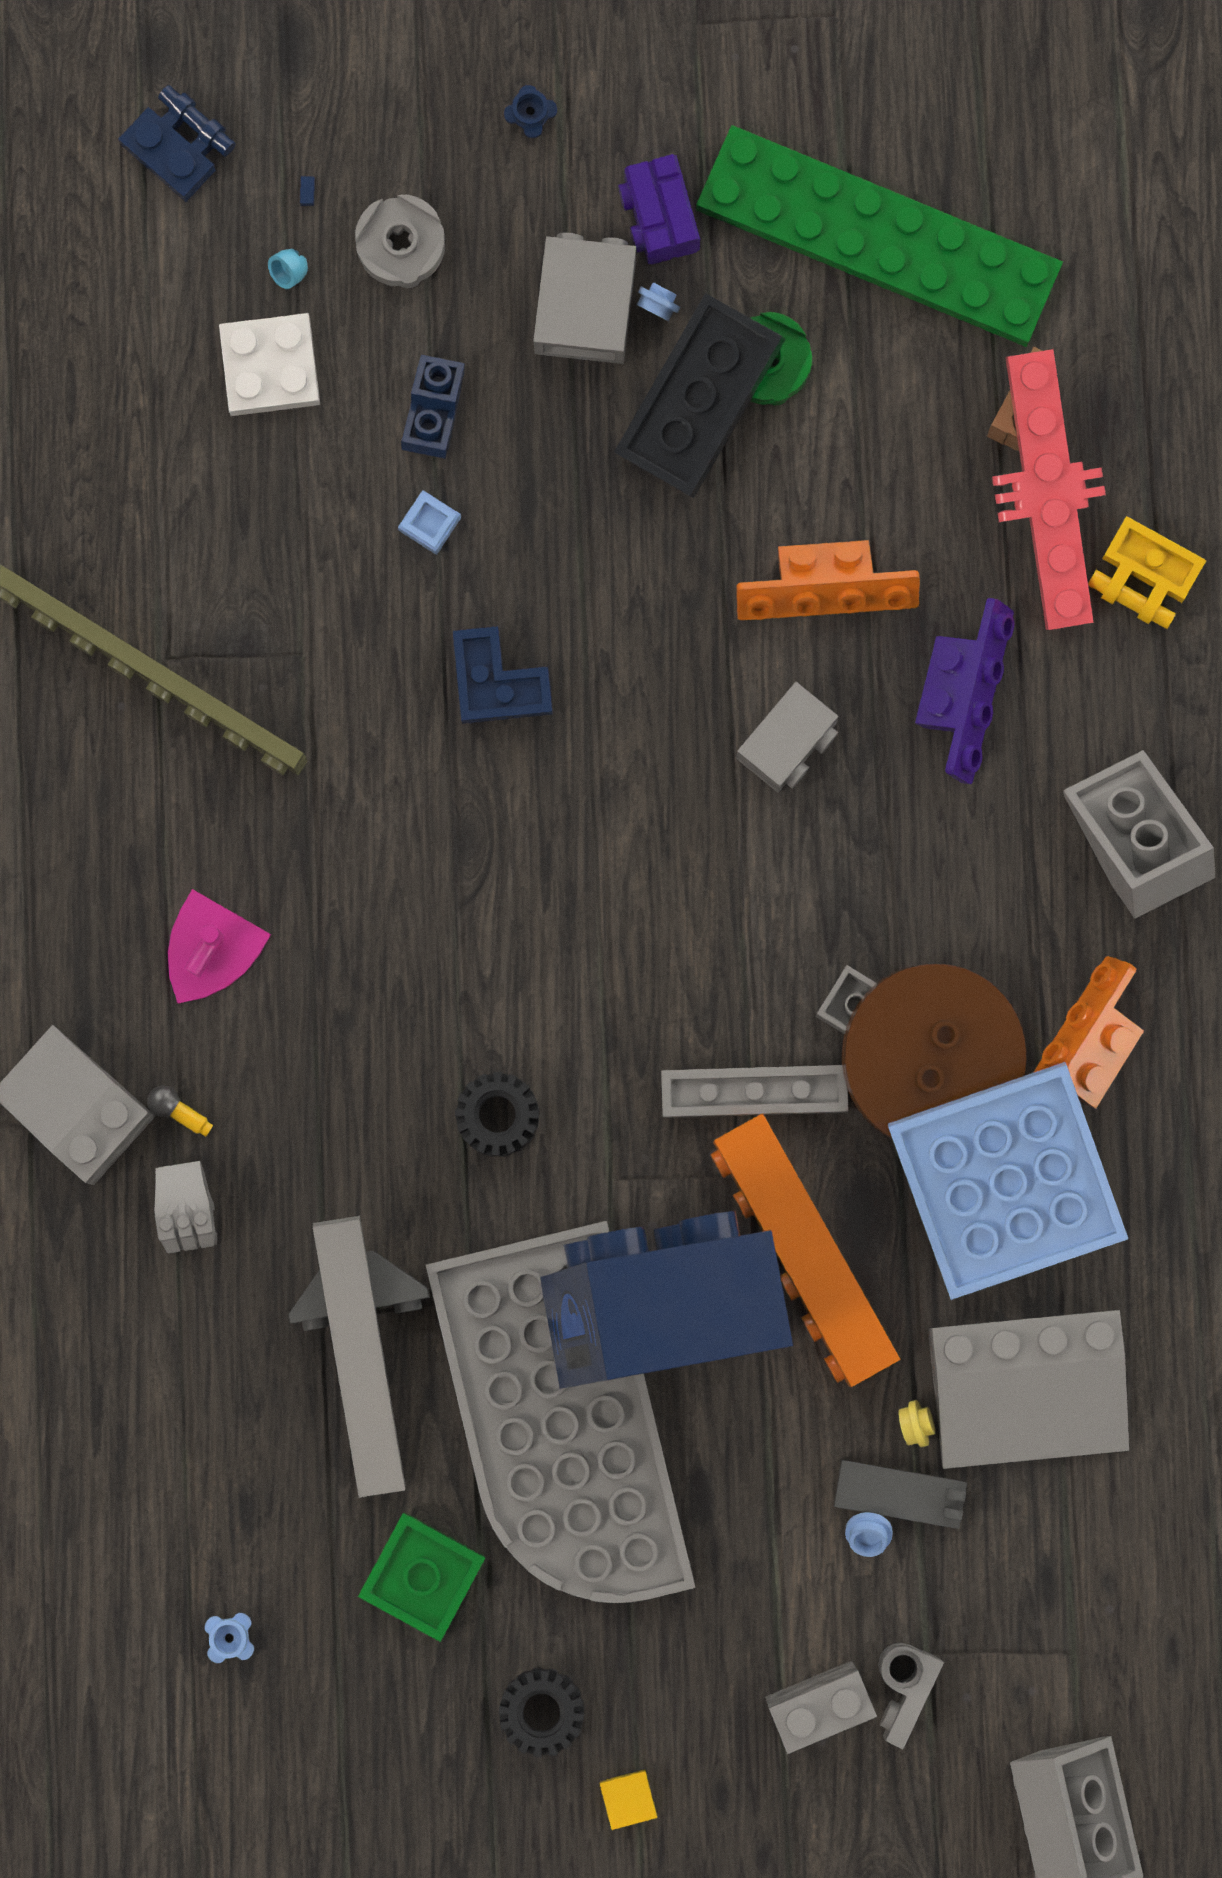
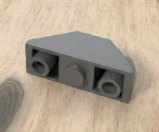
[289,1251,431,1331]

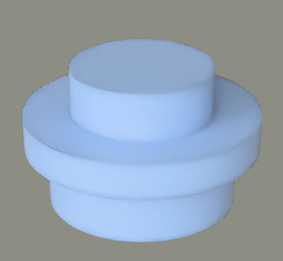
[637,282,681,321]
[845,1512,893,1557]

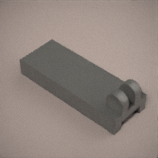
[833,1460,967,1529]

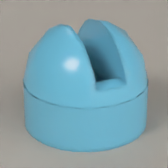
[268,249,308,289]

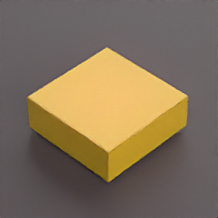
[600,1769,657,1830]

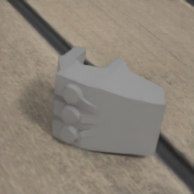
[154,1161,217,1254]

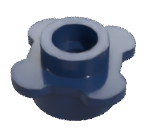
[504,85,557,138]

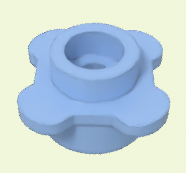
[205,1613,254,1663]

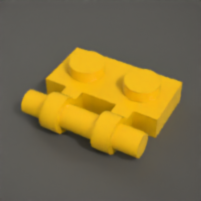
[1088,516,1206,629]

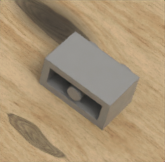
[736,682,839,793]

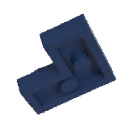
[453,626,553,724]

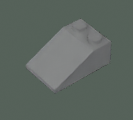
[1063,750,1215,918]
[0,1025,155,1185]

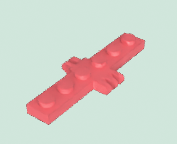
[992,349,1106,630]

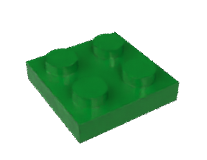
[358,1512,486,1642]

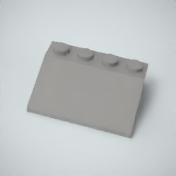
[928,1310,1129,1469]

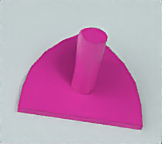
[168,889,271,1004]

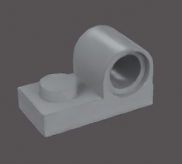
[878,1643,944,1749]

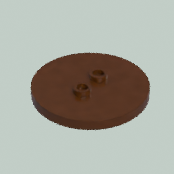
[842,964,1026,1139]

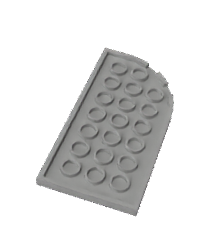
[426,1221,695,1603]

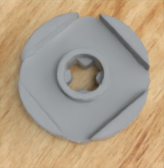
[355,194,445,288]

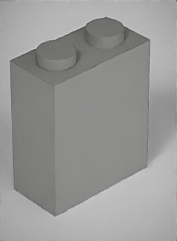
[533,233,636,364]
[765,1661,877,1754]

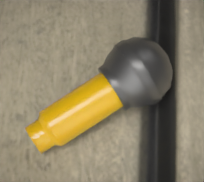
[147,1085,213,1137]

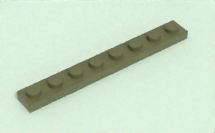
[0,564,308,776]

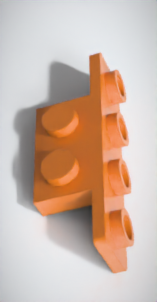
[736,540,920,620]
[1033,956,1144,1109]

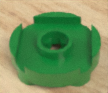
[750,312,812,406]

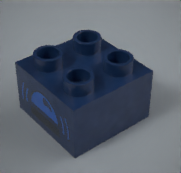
[540,1211,793,1389]

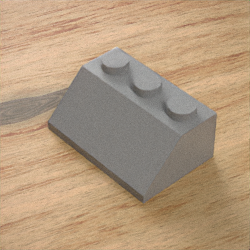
[1010,1736,1143,1878]

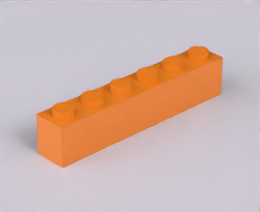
[710,1113,901,1387]

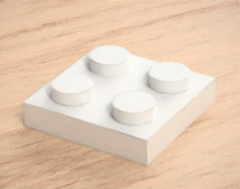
[219,313,320,416]

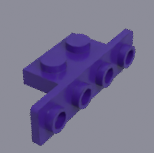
[915,598,1014,784]

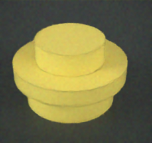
[899,1400,935,1447]

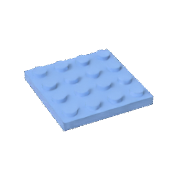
[888,1062,1128,1300]

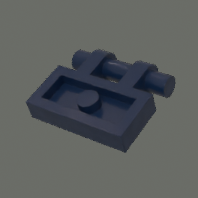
[118,85,236,202]

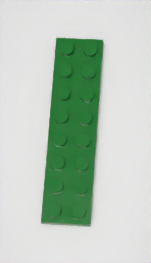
[696,125,1063,347]

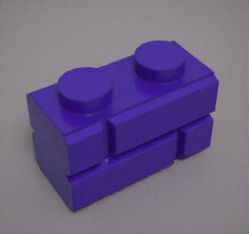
[618,154,700,265]

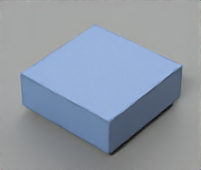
[398,490,461,555]

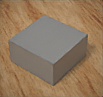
[816,965,877,1034]

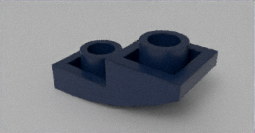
[401,355,465,459]

